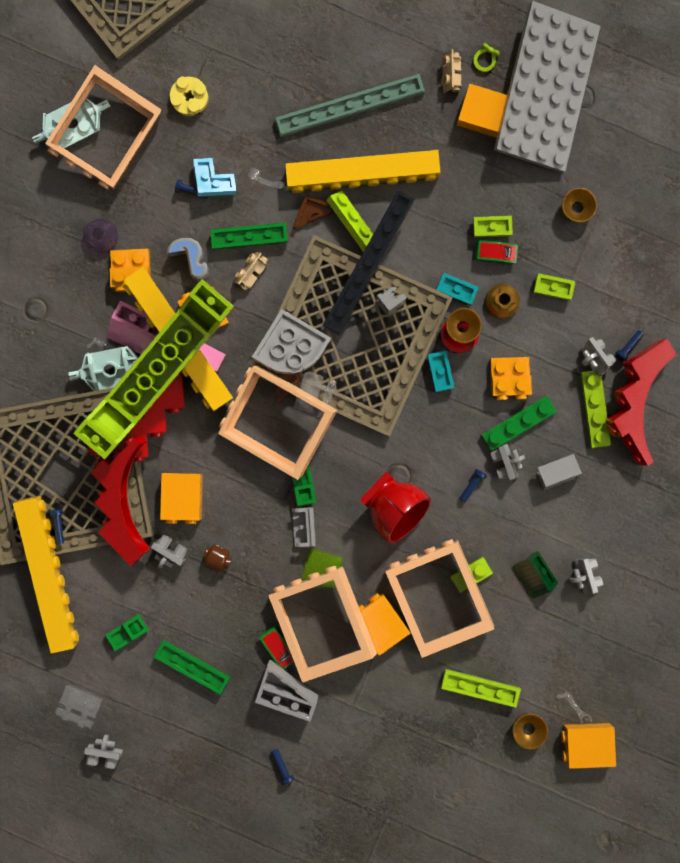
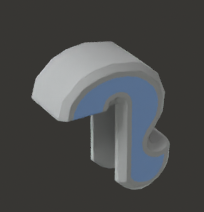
[167,238,209,281]

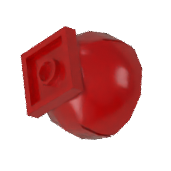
[360,471,431,543]

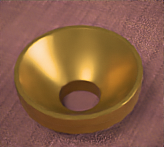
[562,188,597,223]
[485,284,520,319]
[446,308,482,343]
[512,713,548,749]

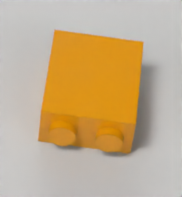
[456,84,507,138]
[160,473,203,524]
[359,593,410,656]
[561,723,616,769]

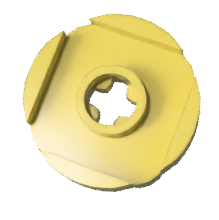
[170,77,209,117]

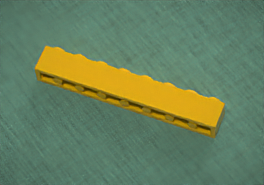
[286,150,440,193]
[123,267,233,411]
[13,496,79,653]

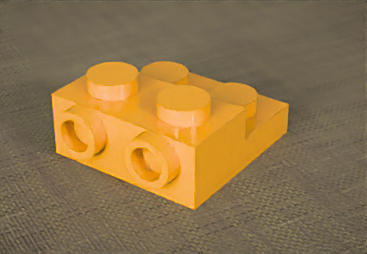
[110,249,151,292]
[490,357,532,400]

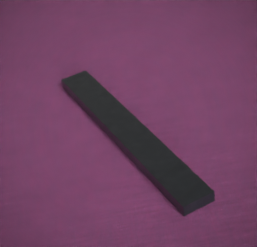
[322,190,415,335]

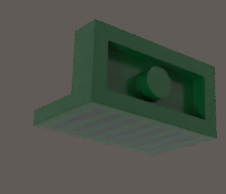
[513,551,559,599]

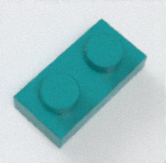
[436,273,479,306]
[427,351,455,392]

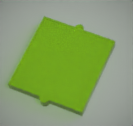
[302,548,343,588]

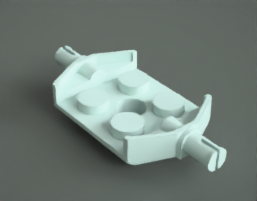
[32,98,111,148]
[69,345,139,391]

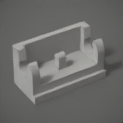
[376,287,406,316]
[537,454,582,490]
[292,507,316,547]

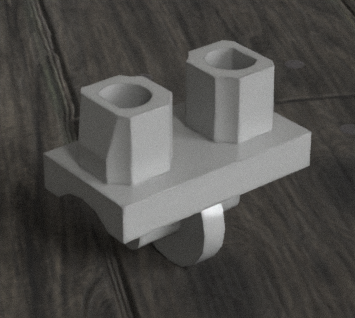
[581,337,616,376]
[491,444,525,480]
[151,535,188,569]
[570,558,604,594]
[84,734,123,769]

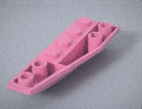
[107,300,226,372]

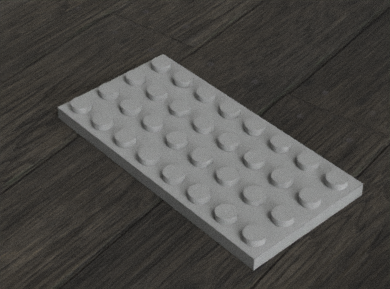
[494,1,600,173]

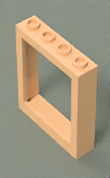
[45,65,162,190]
[218,365,338,480]
[385,539,494,658]
[268,565,377,683]

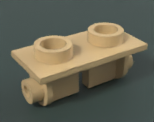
[441,49,462,93]
[234,252,268,291]

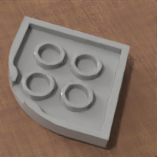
[252,309,331,374]

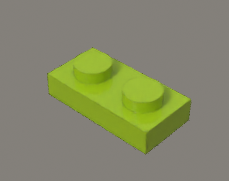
[473,216,513,238]
[533,273,575,301]
[450,556,493,593]

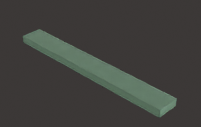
[275,74,425,137]

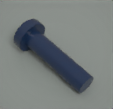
[175,179,209,199]
[615,330,644,362]
[459,469,487,502]
[49,509,64,545]
[271,749,294,785]

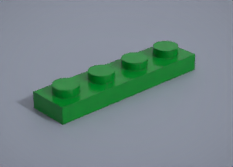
[210,222,288,250]
[481,396,557,451]
[154,639,231,695]

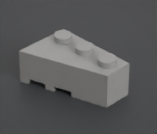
[255,660,318,722]

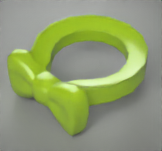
[473,43,500,72]

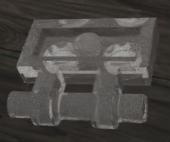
[294,371,337,417]
[55,683,104,729]

